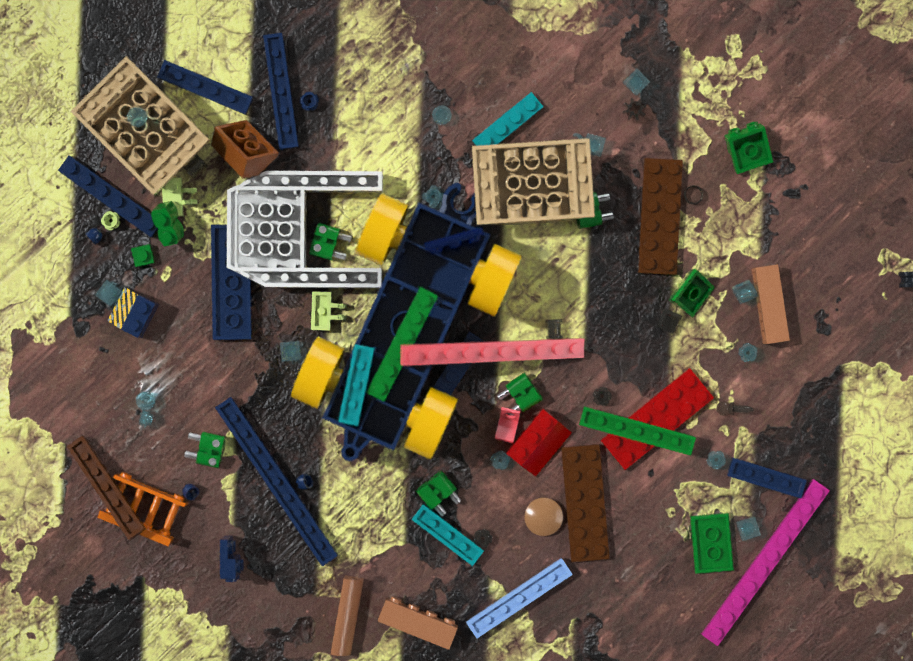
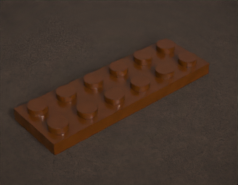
[638,158,683,275]
[561,444,610,562]

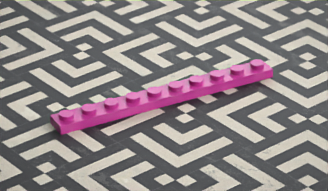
[701,479,829,646]

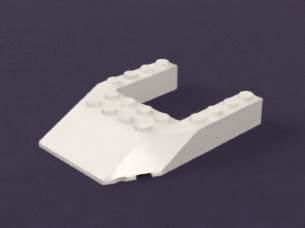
[227,171,383,288]

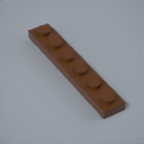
[67,436,146,540]

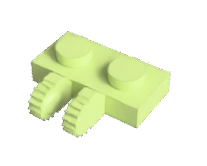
[162,177,197,216]
[311,291,347,331]

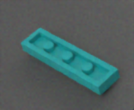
[472,92,543,146]
[338,344,374,426]
[411,504,484,566]

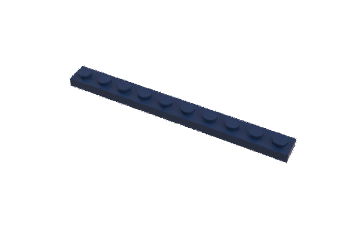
[215,397,338,566]

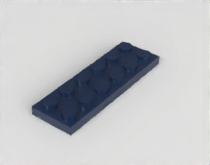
[211,224,252,340]

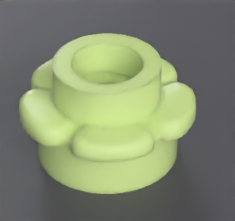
[101,211,120,230]

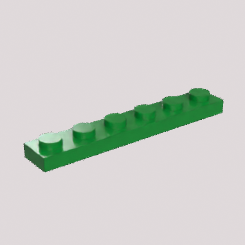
[366,287,438,402]
[579,406,696,456]

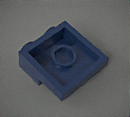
[220,535,244,582]

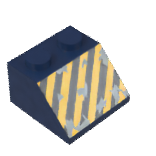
[108,287,159,338]

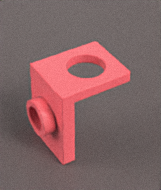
[495,407,520,443]

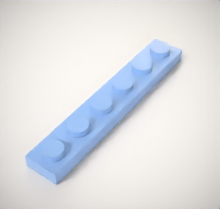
[466,558,573,638]

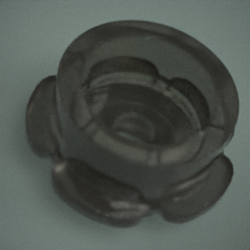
[593,387,612,406]
[474,529,493,548]

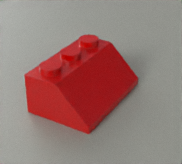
[506,408,572,477]

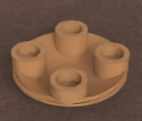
[525,498,563,536]

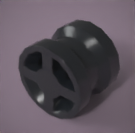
[898,271,913,288]

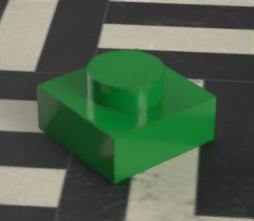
[131,244,155,267]

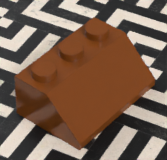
[211,120,279,179]

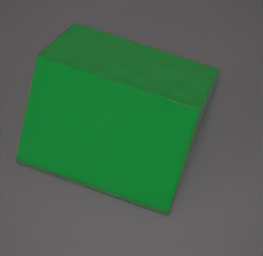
[669,269,715,318]

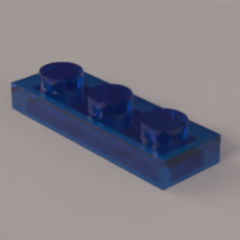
[424,227,484,254]

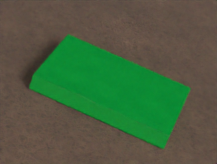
[690,513,734,574]

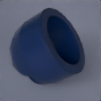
[85,228,102,245]
[296,474,313,490]
[182,483,199,500]

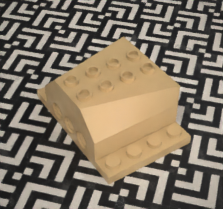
[71,57,210,195]
[472,139,595,225]

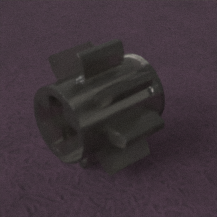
[622,98,646,122]

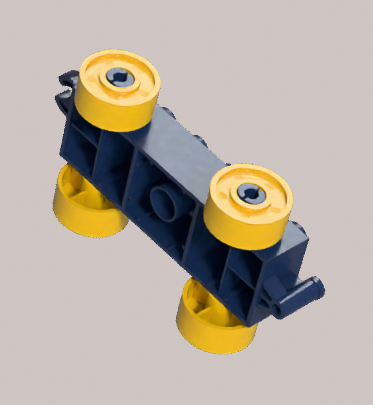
[291,183,522,461]

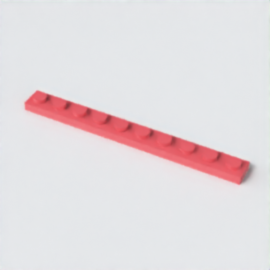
[401,338,584,366]

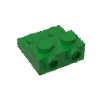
[724,122,773,174]

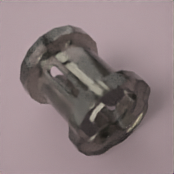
[183,154,208,179]
[545,319,563,339]

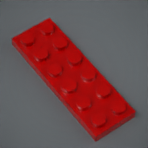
[600,368,714,470]

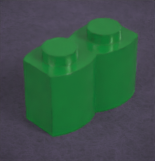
[152,201,184,247]

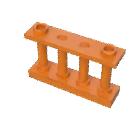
[97,472,189,547]

